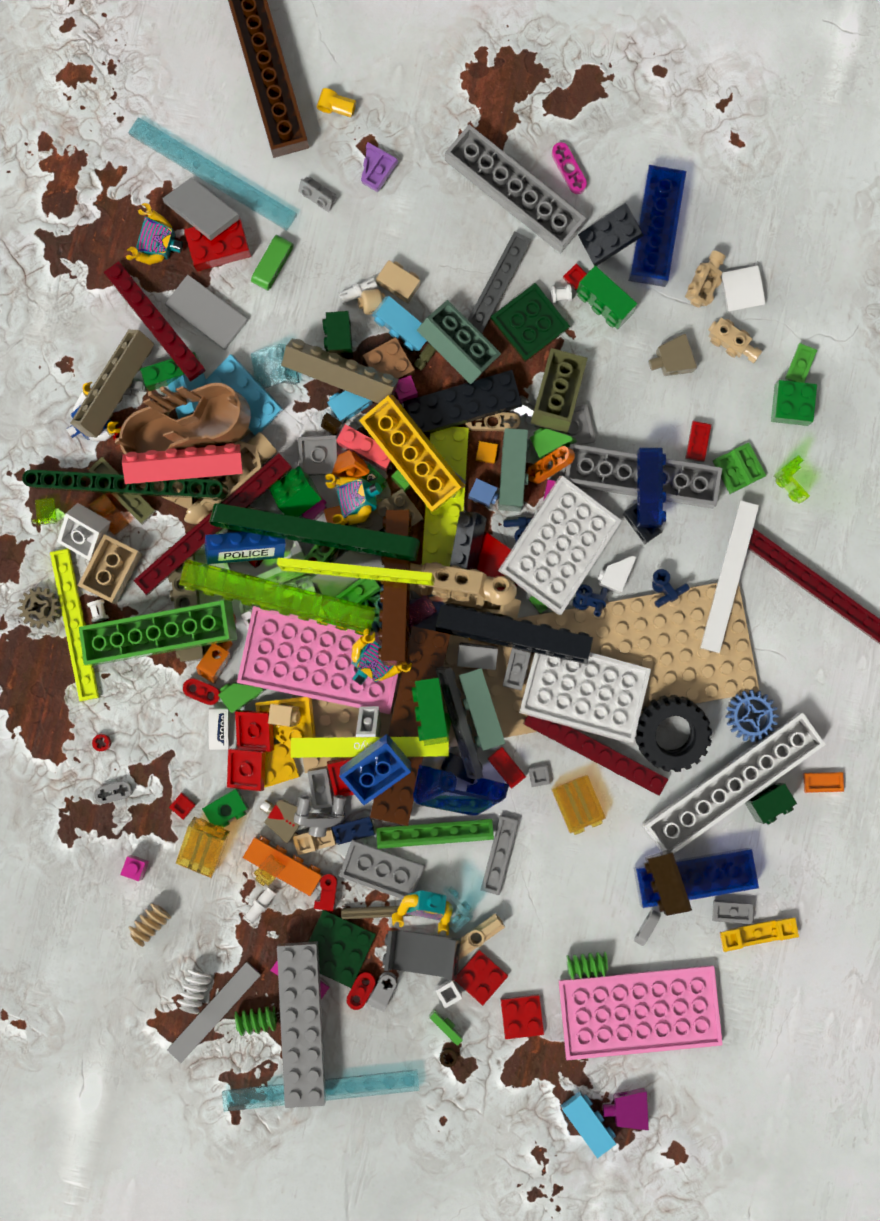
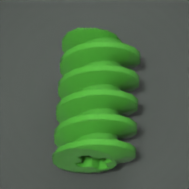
[566,951,608,980]
[235,1006,277,1036]

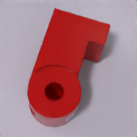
[314,873,338,911]

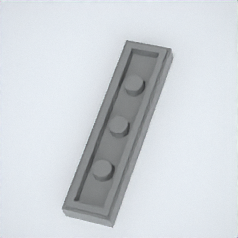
[480,815,519,895]

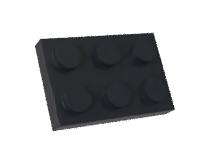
[578,203,644,266]

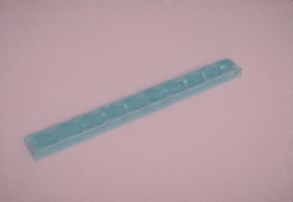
[128,117,297,231]
[222,1069,420,1112]

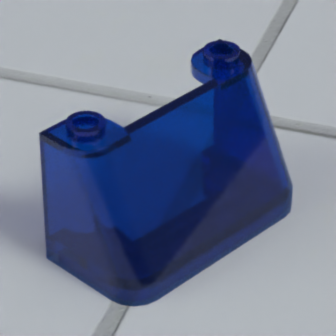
[413,765,509,816]

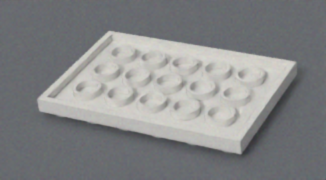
[498,476,622,615]
[519,652,651,744]

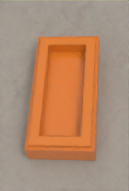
[803,772,844,793]

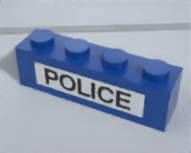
[205,532,286,565]

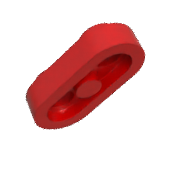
[183,678,220,705]
[346,972,376,1010]

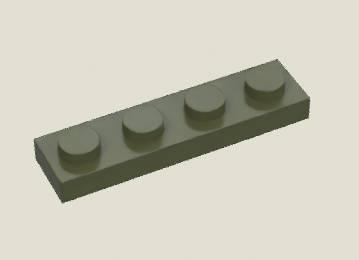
[89,457,156,525]

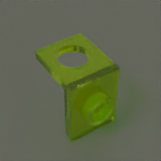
[33,498,57,526]

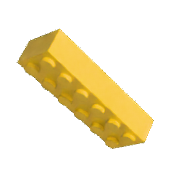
[359,395,465,512]

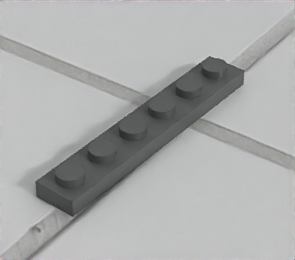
[468,231,531,334]
[435,666,483,780]

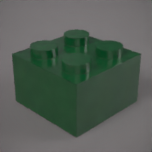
[322,311,353,358]
[745,783,797,825]

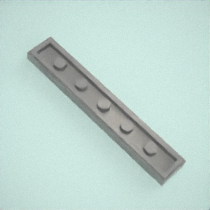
[167,961,261,1063]

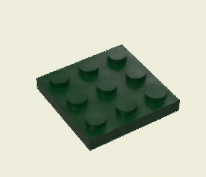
[490,283,570,362]
[309,910,376,988]

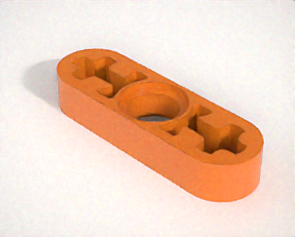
[526,446,575,484]

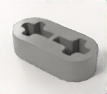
[95,781,133,804]
[634,909,661,946]

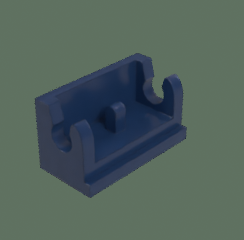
[332,816,375,845]

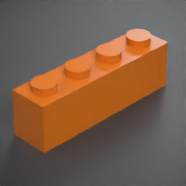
[243,835,323,896]

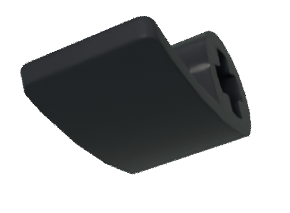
[440,752,475,784]

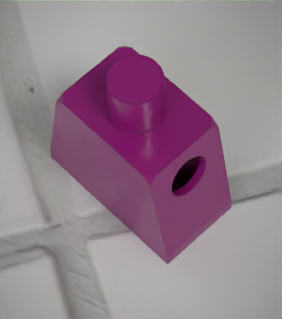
[603,1088,649,1130]

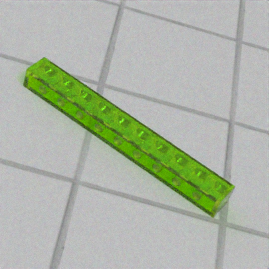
[179,559,377,635]

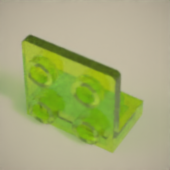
[774,455,810,504]

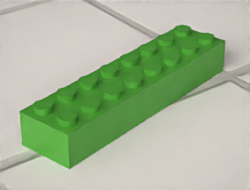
[79,600,237,666]

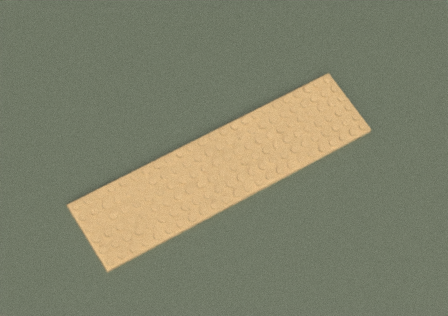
[292,583,760,773]

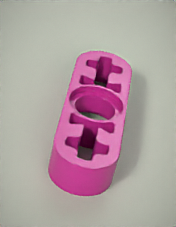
[552,142,587,194]

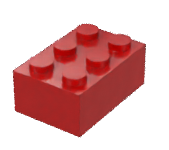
[184,216,251,272]

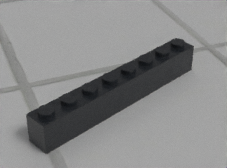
[436,603,593,665]

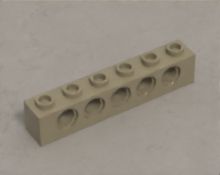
[168,547,205,662]

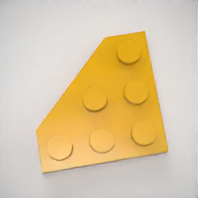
[255,697,316,750]

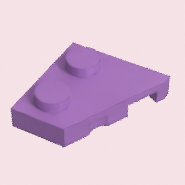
[361,142,398,192]

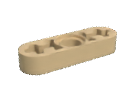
[465,413,520,431]

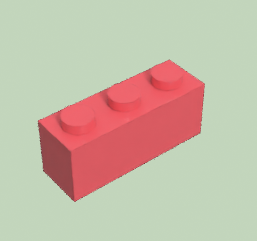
[336,424,392,472]

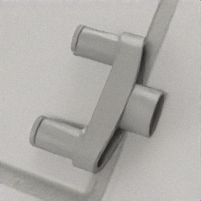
[294,795,346,837]

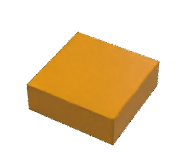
[476,441,498,464]

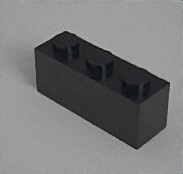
[450,511,487,570]

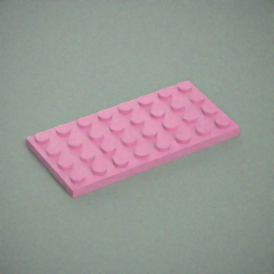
[237,606,398,714]
[558,965,723,1060]

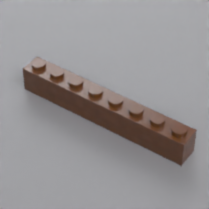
[378,510,412,666]

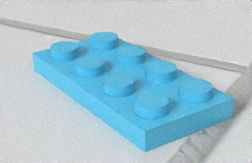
[205,354,284,435]

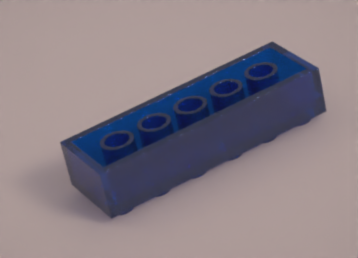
[628,165,686,287]
[633,848,759,908]

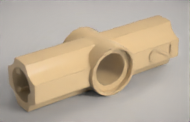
[459,913,505,960]

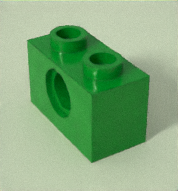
[202,789,249,830]

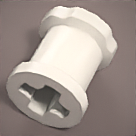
[551,284,572,303]
[87,599,109,623]

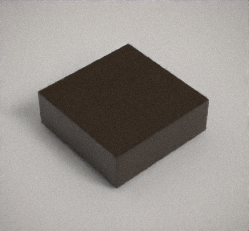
[320,413,342,436]

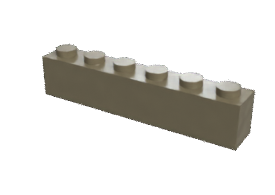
[70,329,154,438]
[281,338,399,403]

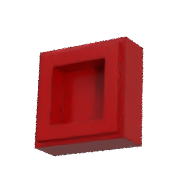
[563,263,587,291]
[169,792,197,820]

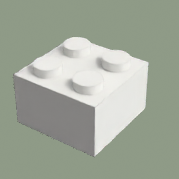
[57,503,111,561]

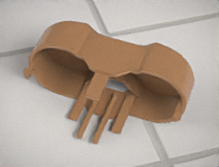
[115,383,251,454]

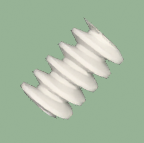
[177,969,211,1014]

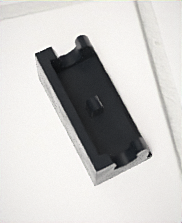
[623,501,662,544]

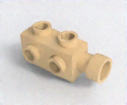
[685,251,726,308]
[708,318,762,364]

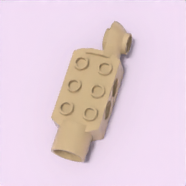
[184,432,277,524]
[410,562,517,609]

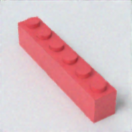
[122,443,243,484]

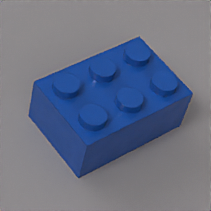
[339,734,412,805]

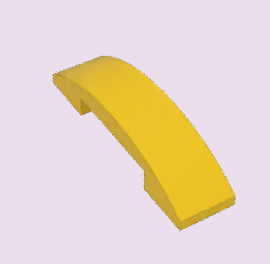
[720,917,799,952]

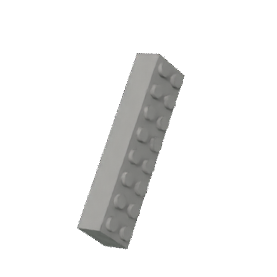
[445,125,586,254]
[564,444,722,509]
[277,941,326,1108]

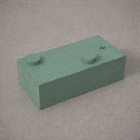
[417,300,501,384]
[498,428,530,512]
[459,668,506,751]

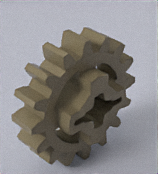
[18,587,61,629]

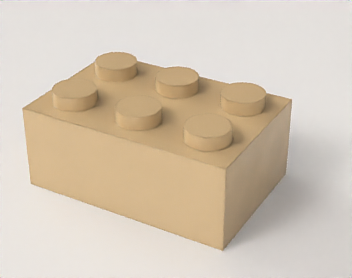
[77,534,142,604]

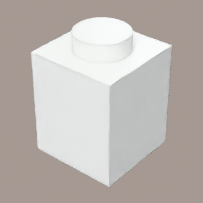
[435,980,462,1008]

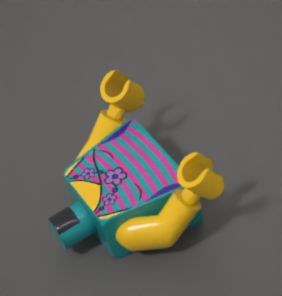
[126,203,183,265]
[325,474,382,525]
[351,629,412,686]
[391,890,453,936]

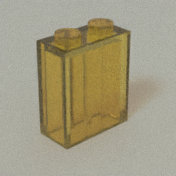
[551,775,606,835]
[176,817,230,878]

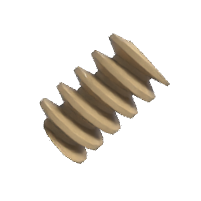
[128,903,171,947]

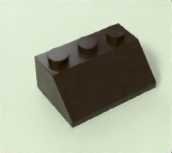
[644,850,692,916]

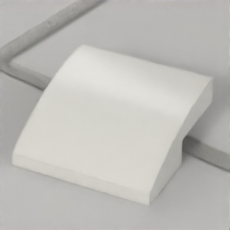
[721,265,765,312]

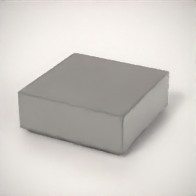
[528,765,551,787]

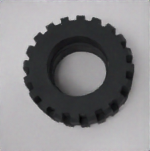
[635,695,712,772]

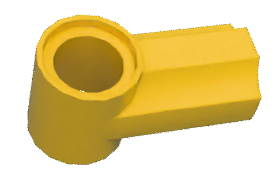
[316,88,356,118]

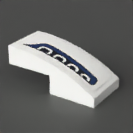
[209,708,229,750]

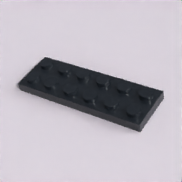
[403,370,523,435]

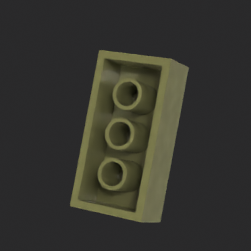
[531,348,588,433]

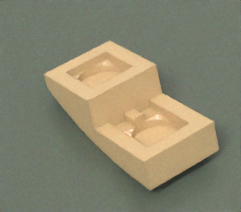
[293,827,337,855]

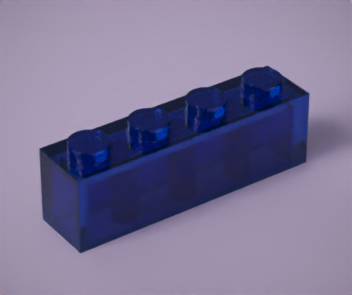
[637,448,666,528]

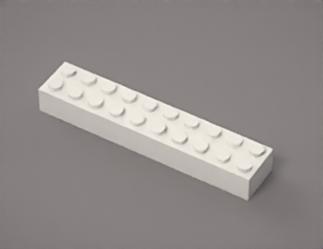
[643,713,826,854]

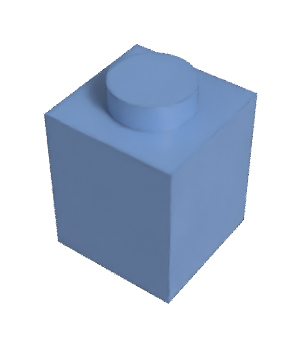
[468,478,499,508]

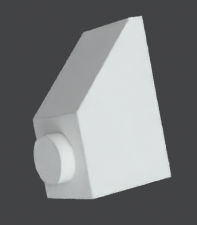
[597,556,636,594]
[356,706,381,737]

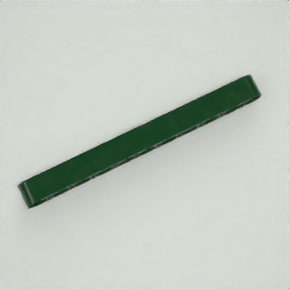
[22,470,228,500]
[209,503,420,561]

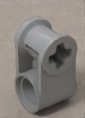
[366,971,396,1012]

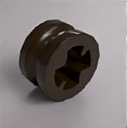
[440,1048,457,1067]

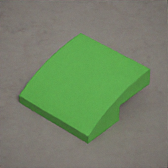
[713,443,766,494]

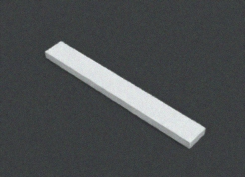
[700,500,759,653]

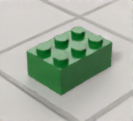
[577,266,638,329]
[412,678,448,746]

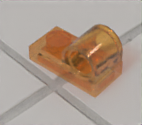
[89,493,130,535]

